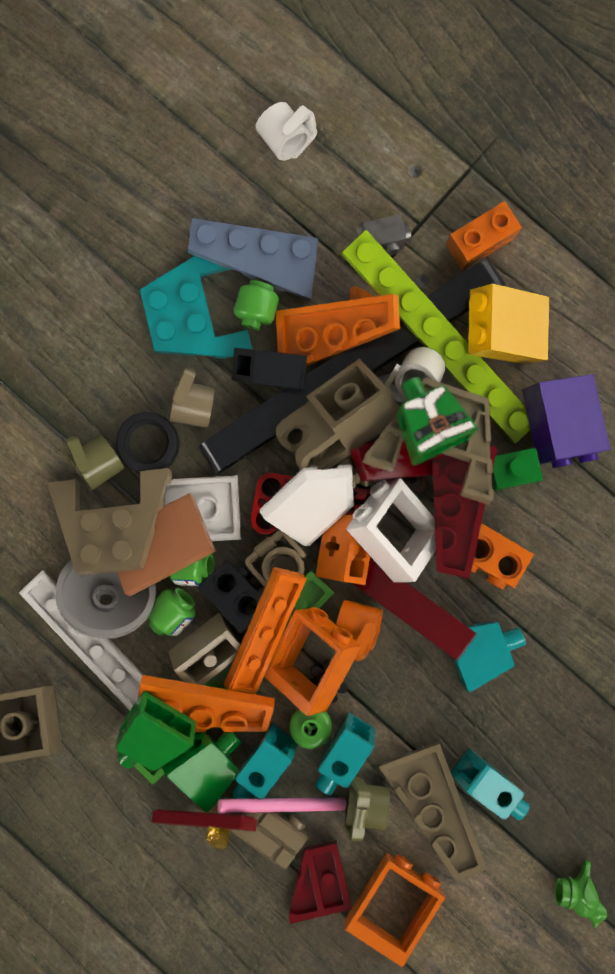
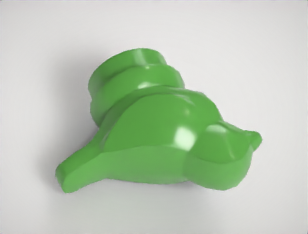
[554,860,607,928]

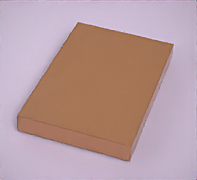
[118,493,216,596]

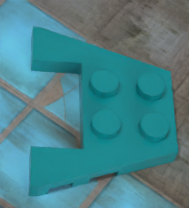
[140,256,252,359]

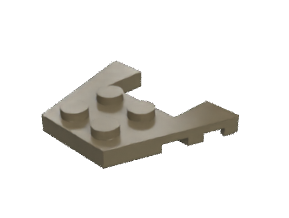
[363,377,494,505]
[48,468,172,576]

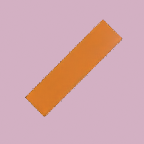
[224,567,307,695]

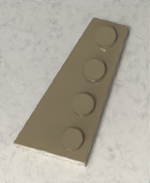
[377,742,487,881]

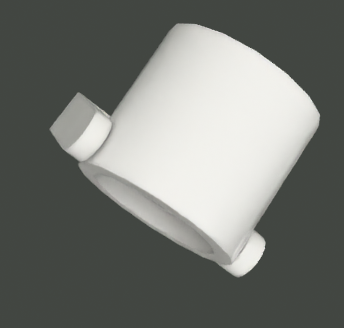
[256,102,317,160]
[385,347,445,404]

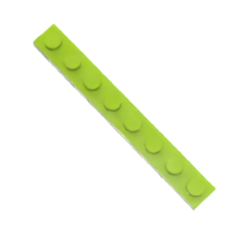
[340,229,530,444]

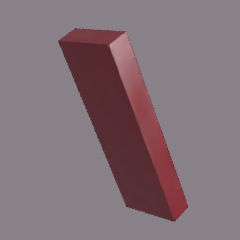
[152,809,257,832]

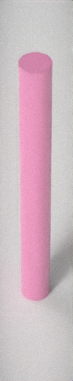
[217,797,346,813]

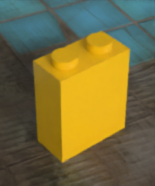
[468,284,549,365]

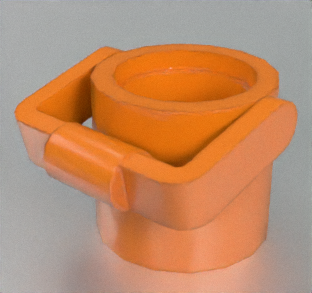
[336,599,383,661]

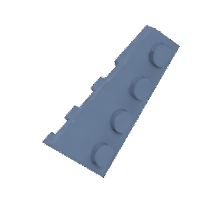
[188,218,318,302]

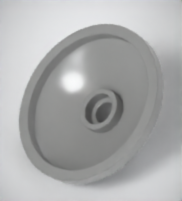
[55,560,156,639]

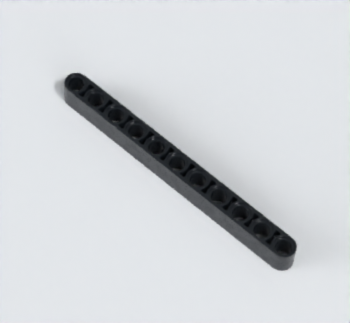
[198,258,506,475]

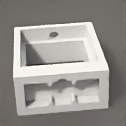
[346,478,436,583]

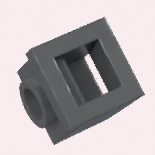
[362,214,412,255]

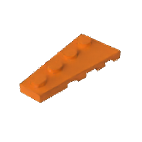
[276,294,400,367]
[137,675,274,732]

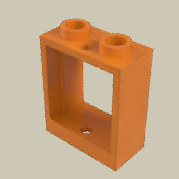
[264,607,362,716]
[344,852,445,967]

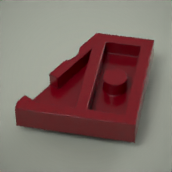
[288,840,352,924]

